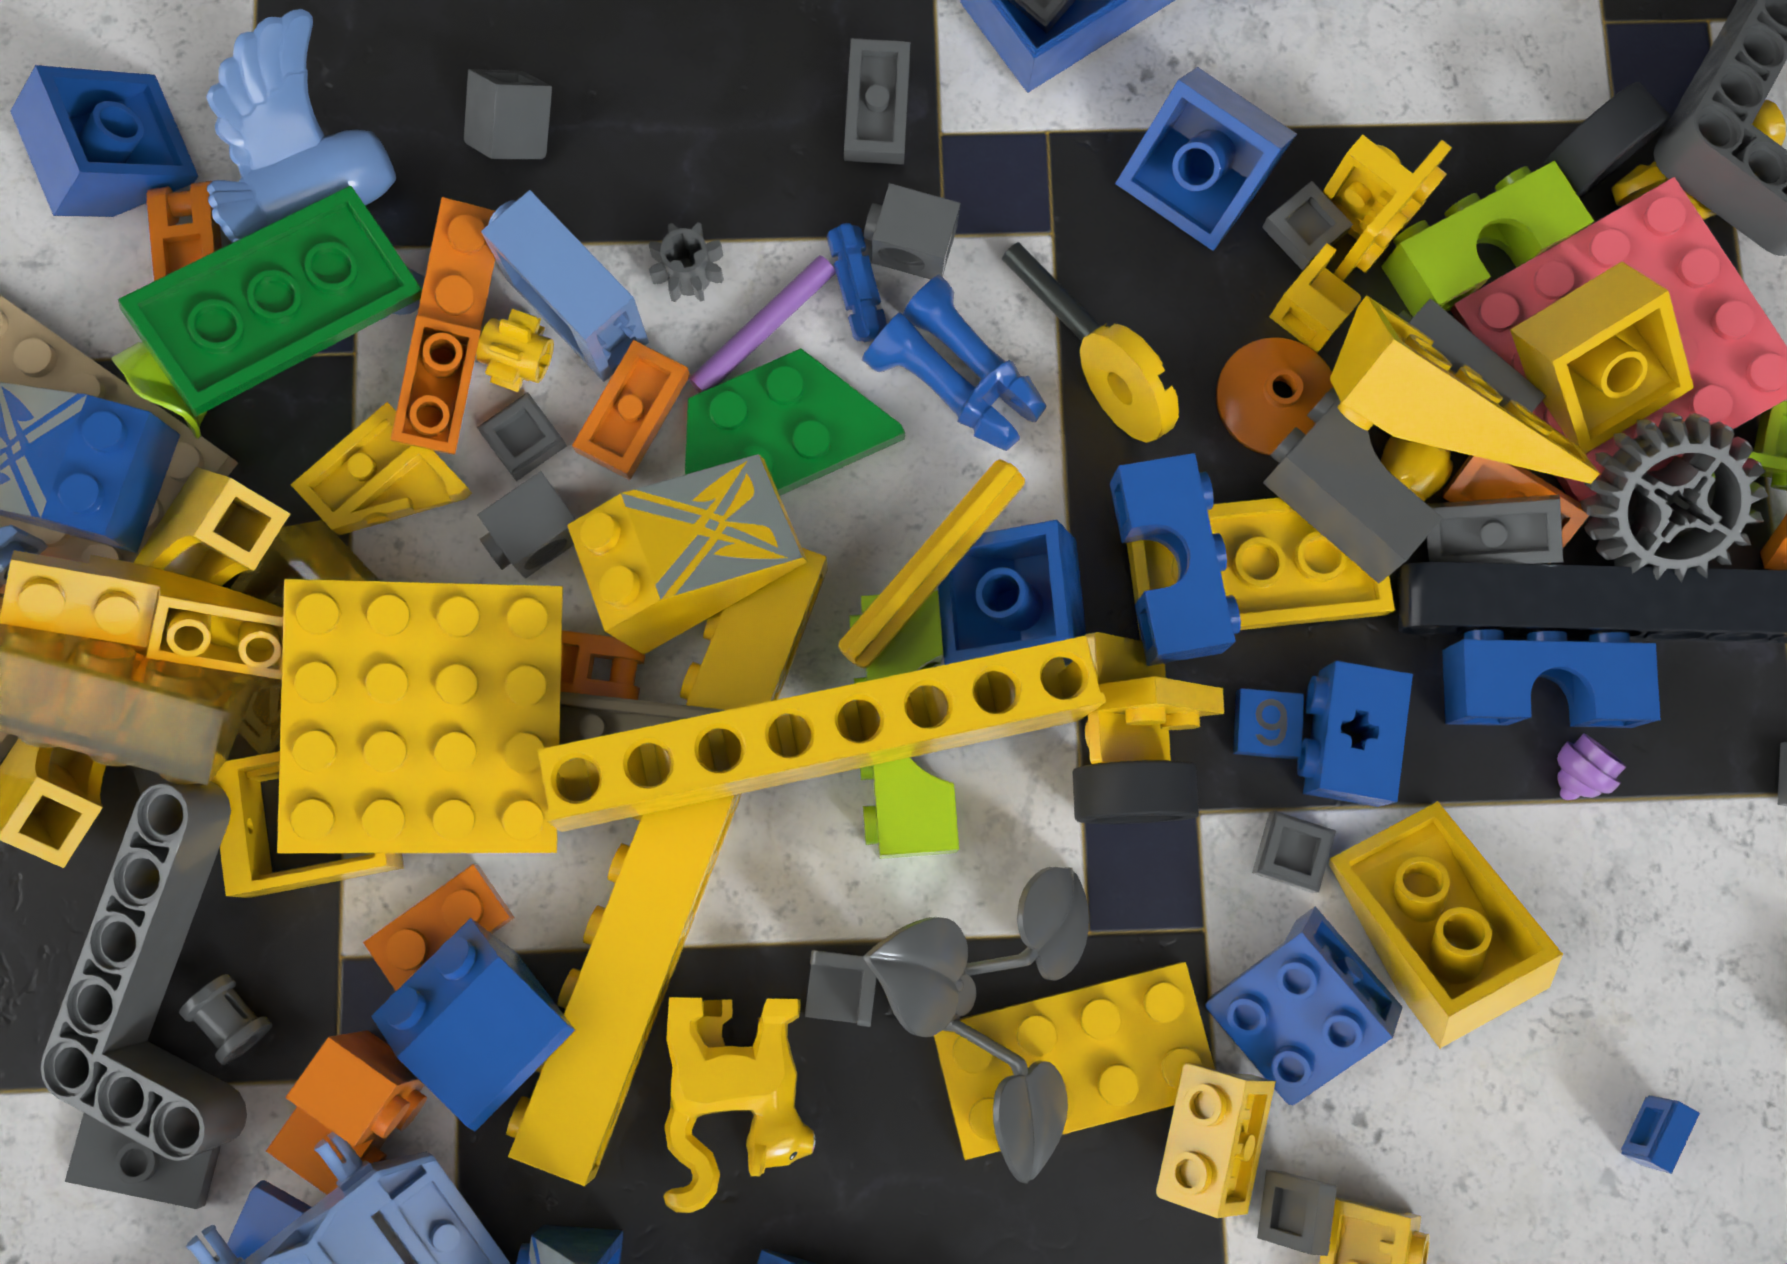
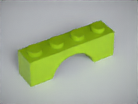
[849,590,959,859]

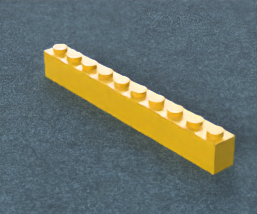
[506,548,828,1186]

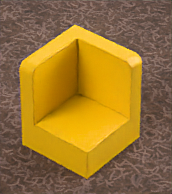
[1269,243,1361,353]

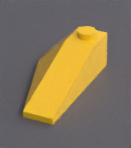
[1330,295,1600,484]

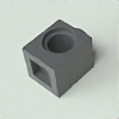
[864,183,961,280]
[477,471,576,579]

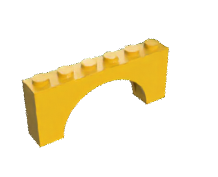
[0,467,290,868]

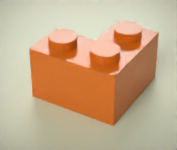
[266,1030,427,1195]

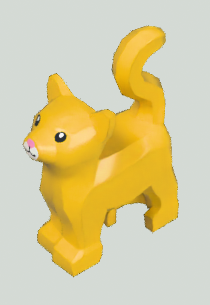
[663,997,815,1213]

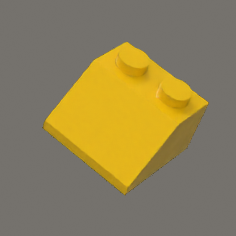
[1510,261,1694,454]

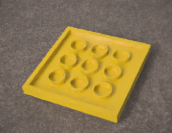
[277,579,563,853]

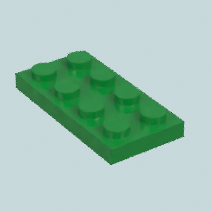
[118,185,422,418]

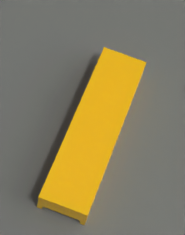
[537,636,1106,832]

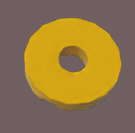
[1080,323,1179,443]

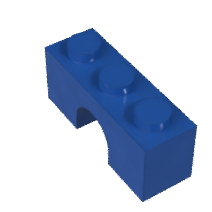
[1110,453,1241,666]
[1442,630,1661,728]

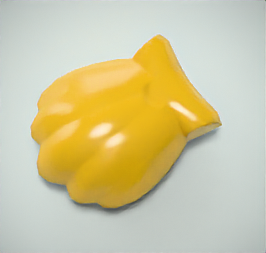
[1381,436,1453,501]

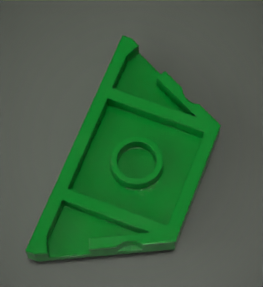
[685,348,905,496]

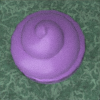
[1557,733,1627,800]

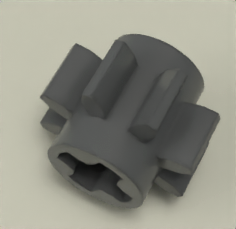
[649,222,724,302]

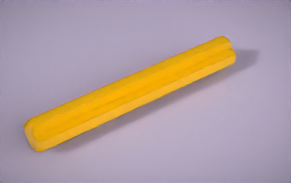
[838,459,1025,669]

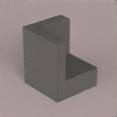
[464,69,552,159]
[805,950,876,1027]

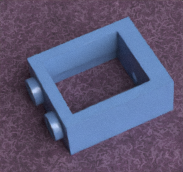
[481,190,649,382]

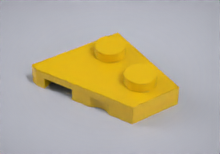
[290,402,472,535]

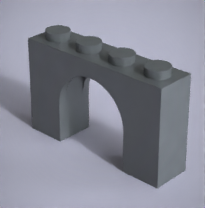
[1263,298,1546,583]

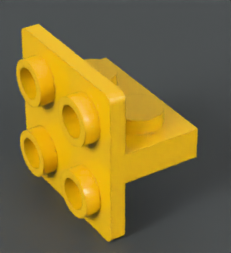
[1323,134,1452,281]
[1085,632,1224,764]

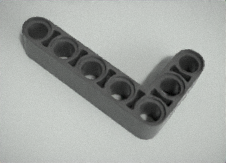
[1654,0,1787,256]
[41,781,247,1161]

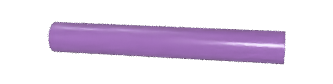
[688,255,836,393]

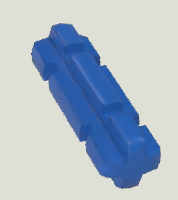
[827,223,887,343]

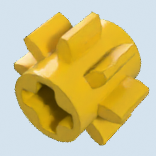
[476,308,554,392]

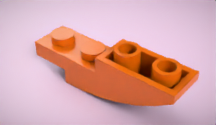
[391,197,495,455]

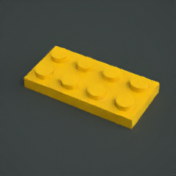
[1127,498,1395,640]
[934,962,1215,1160]

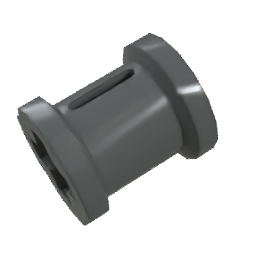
[179,974,272,1065]

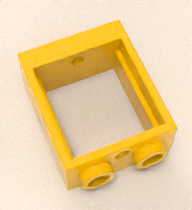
[209,751,404,898]

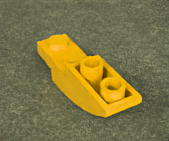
[0,550,284,680]

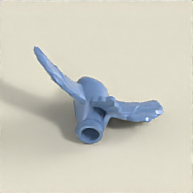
[206,9,425,320]

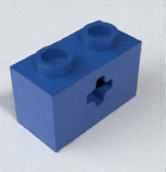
[1297,661,1413,807]

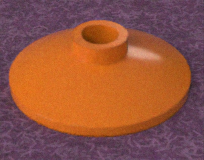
[1216,338,1333,456]

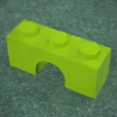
[1381,161,1594,317]

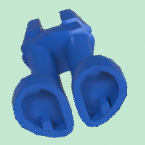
[862,274,1047,451]

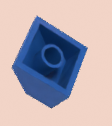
[10,65,199,217]
[1115,67,1297,251]
[938,520,1086,665]
[371,918,575,1131]

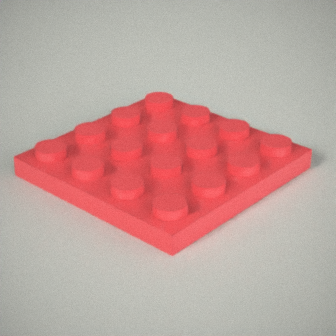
[1450,177,1787,502]

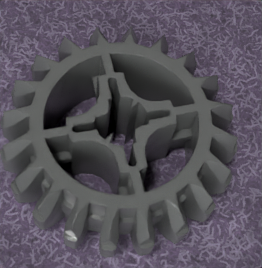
[1580,412,1769,583]

